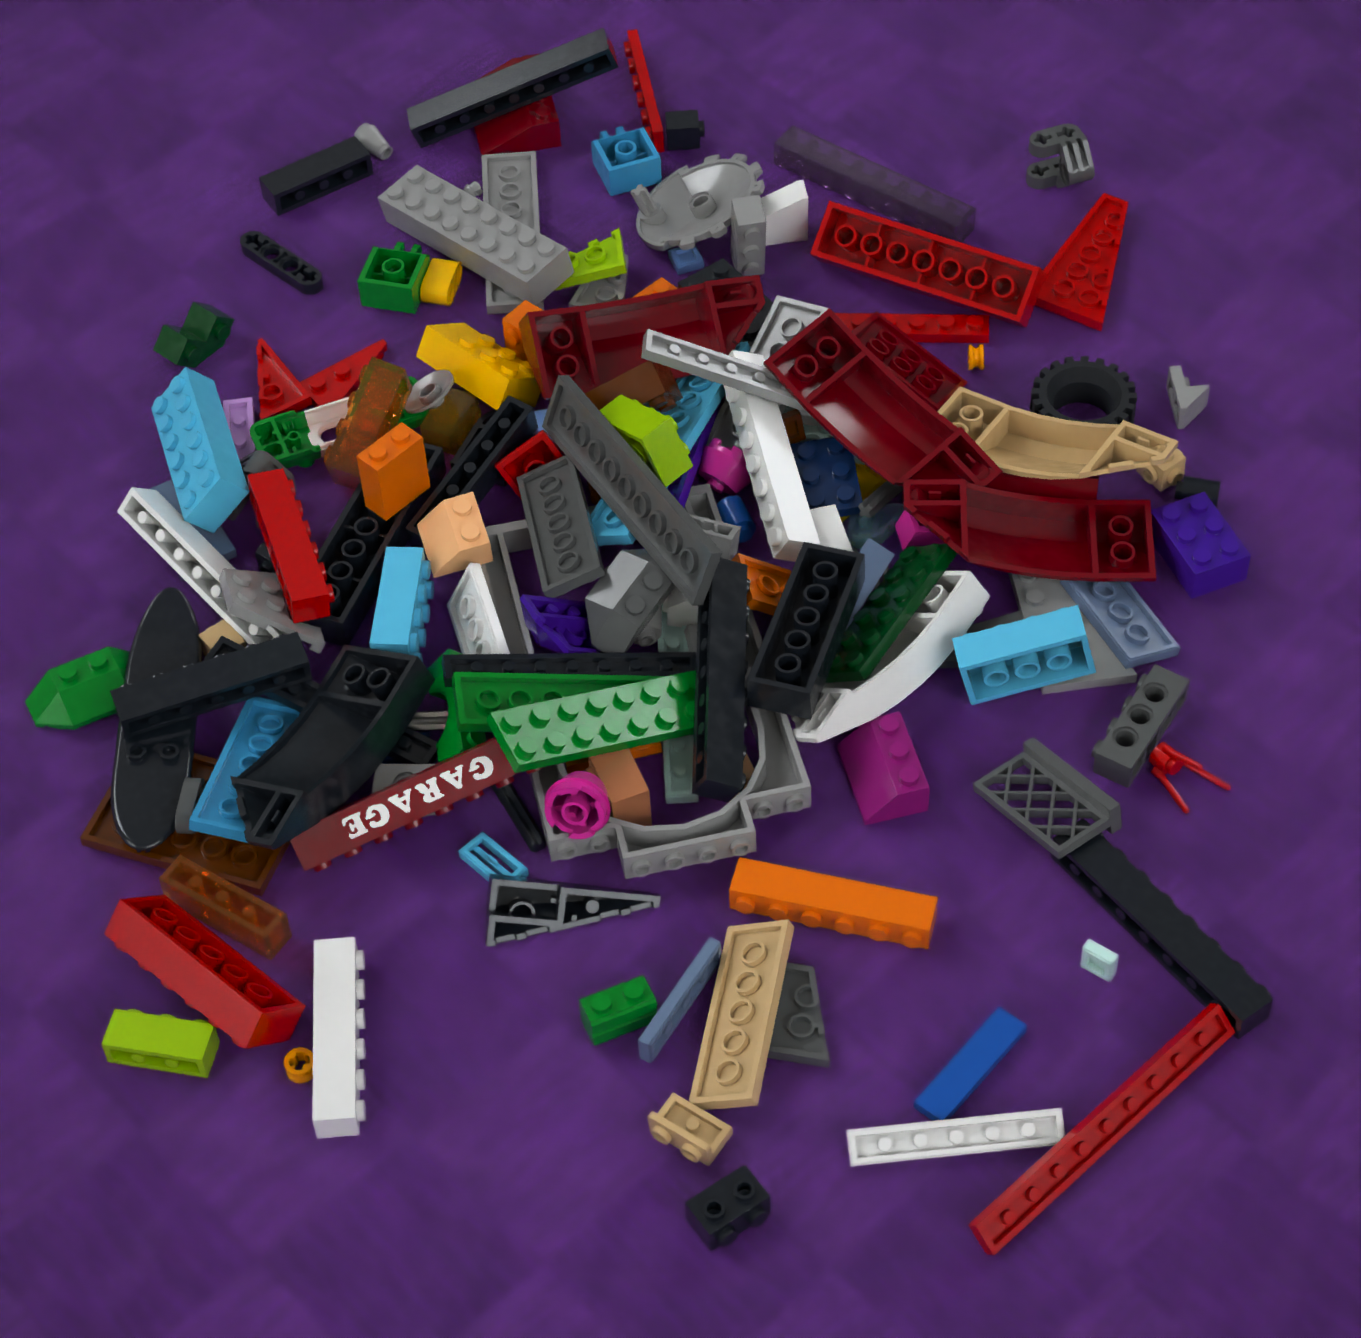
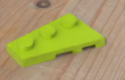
[555,228,627,290]

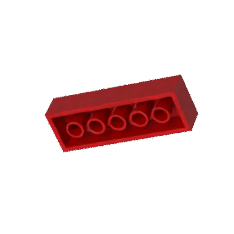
[104,895,306,1049]

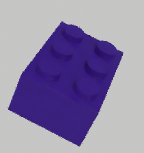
[1151,491,1251,599]

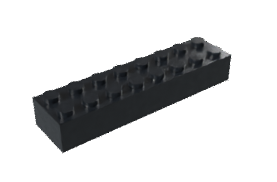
[286,443,447,646]

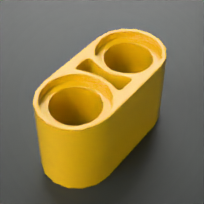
[420,258,463,306]

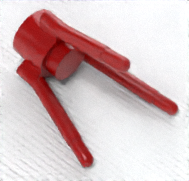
[1149,742,1231,814]

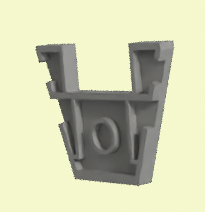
[219,568,325,653]

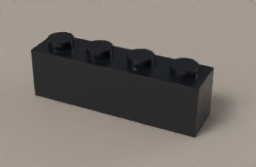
[259,136,374,216]

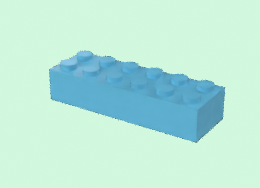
[151,367,250,534]

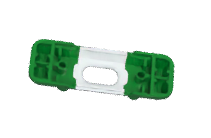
[250,376,429,469]

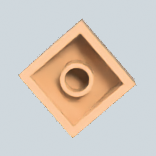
[417,492,493,578]

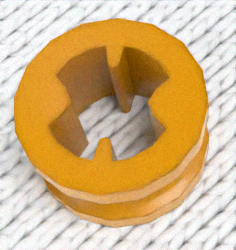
[967,344,984,370]
[283,1047,313,1083]

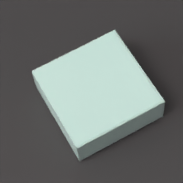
[1080,939,1119,982]

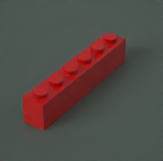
[247,468,335,624]

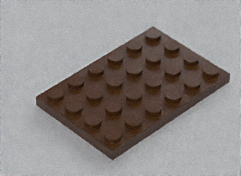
[80,753,291,896]

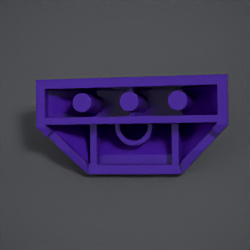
[520,594,600,653]

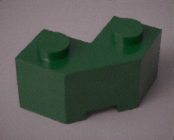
[153,301,235,368]

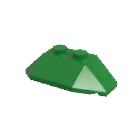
[25,646,130,730]

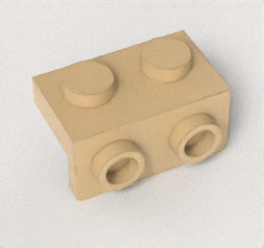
[647,1092,733,1166]

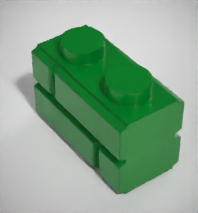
[579,975,657,1046]

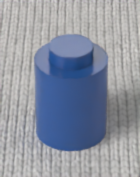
[717,495,756,543]

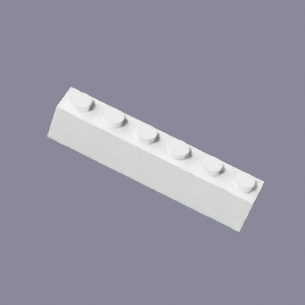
[312,937,366,1139]

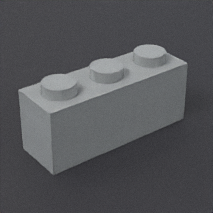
[730,195,766,276]

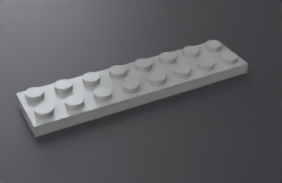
[482,151,544,314]

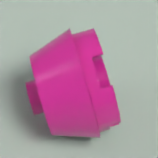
[698,438,751,495]
[544,771,611,839]

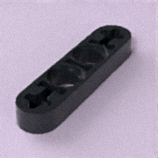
[240,231,324,295]

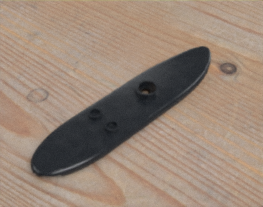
[111,587,202,853]

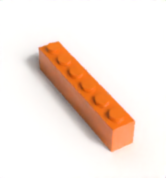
[729,857,938,949]

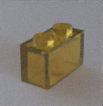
[420,388,481,455]

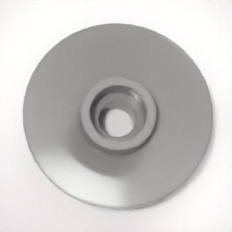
[403,370,454,414]

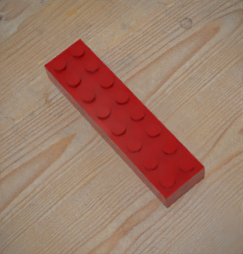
[810,201,1046,328]

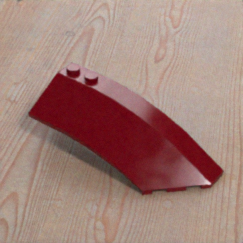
[903,479,1156,582]

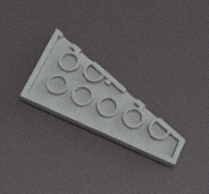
[1008,573,1137,695]

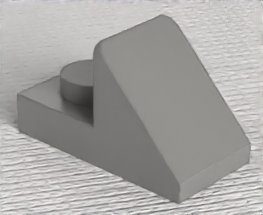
[1166,365,1210,429]

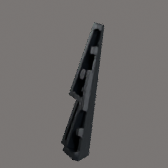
[485,874,661,947]

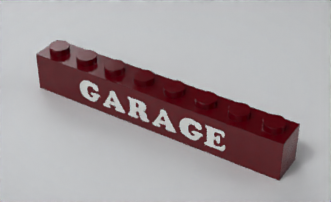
[290,737,544,873]

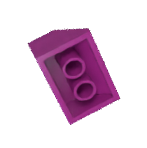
[837,711,930,825]

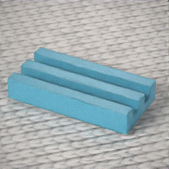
[458,831,529,882]

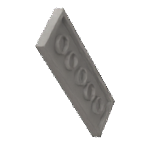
[706,295,829,450]

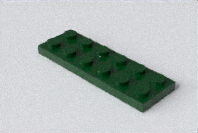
[825,543,958,683]

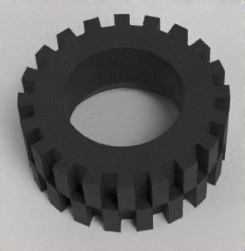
[1030,356,1137,424]

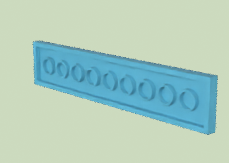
[590,341,751,546]

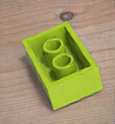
[599,394,693,487]

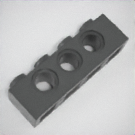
[1091,664,1190,788]

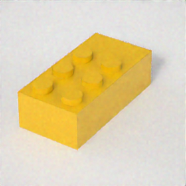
[416,322,541,410]

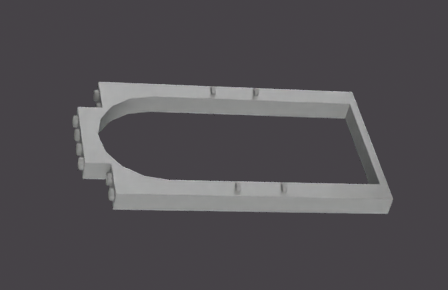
[481,483,811,879]

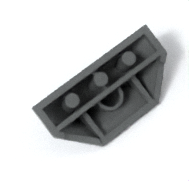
[585,549,675,653]

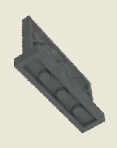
[973,737,1122,859]

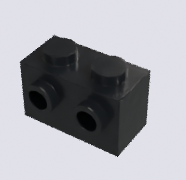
[685,1164,771,1252]

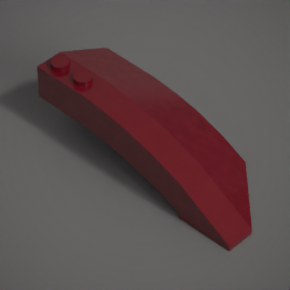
[519,275,766,400]
[763,308,1003,487]

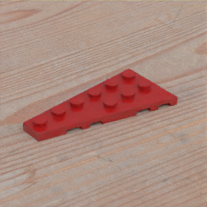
[1035,193,1129,332]

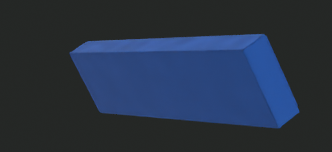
[913,1007,1027,1121]

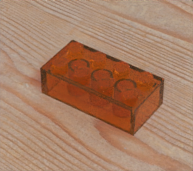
[324,357,413,490]

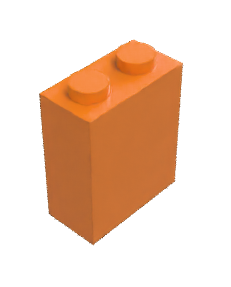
[356,422,431,521]

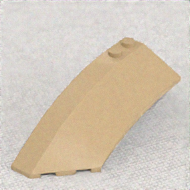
[937,386,1179,480]

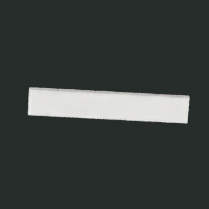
[846,1108,1065,1167]

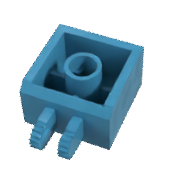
[591,126,662,196]

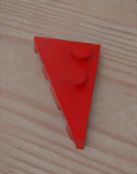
[256,338,313,420]
[300,339,388,408]

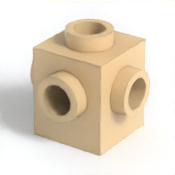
[1136,448,1186,492]

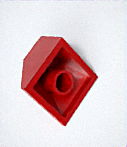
[494,430,565,501]

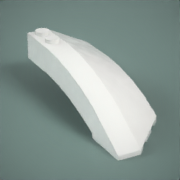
[791,571,991,743]

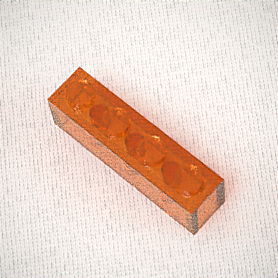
[159,855,292,960]

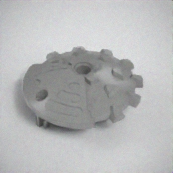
[631,153,765,251]

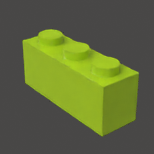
[101,1009,220,1078]

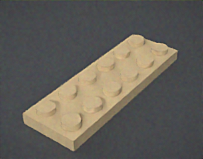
[689,919,794,1110]

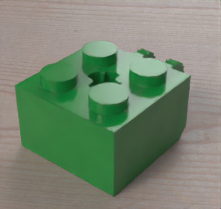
[357,242,430,314]

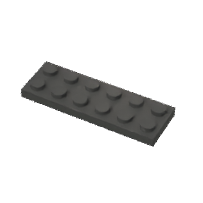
[516,455,605,598]

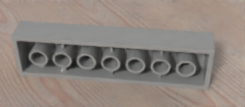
[377,165,574,306]

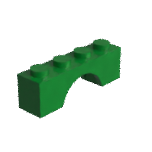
[427,648,486,763]

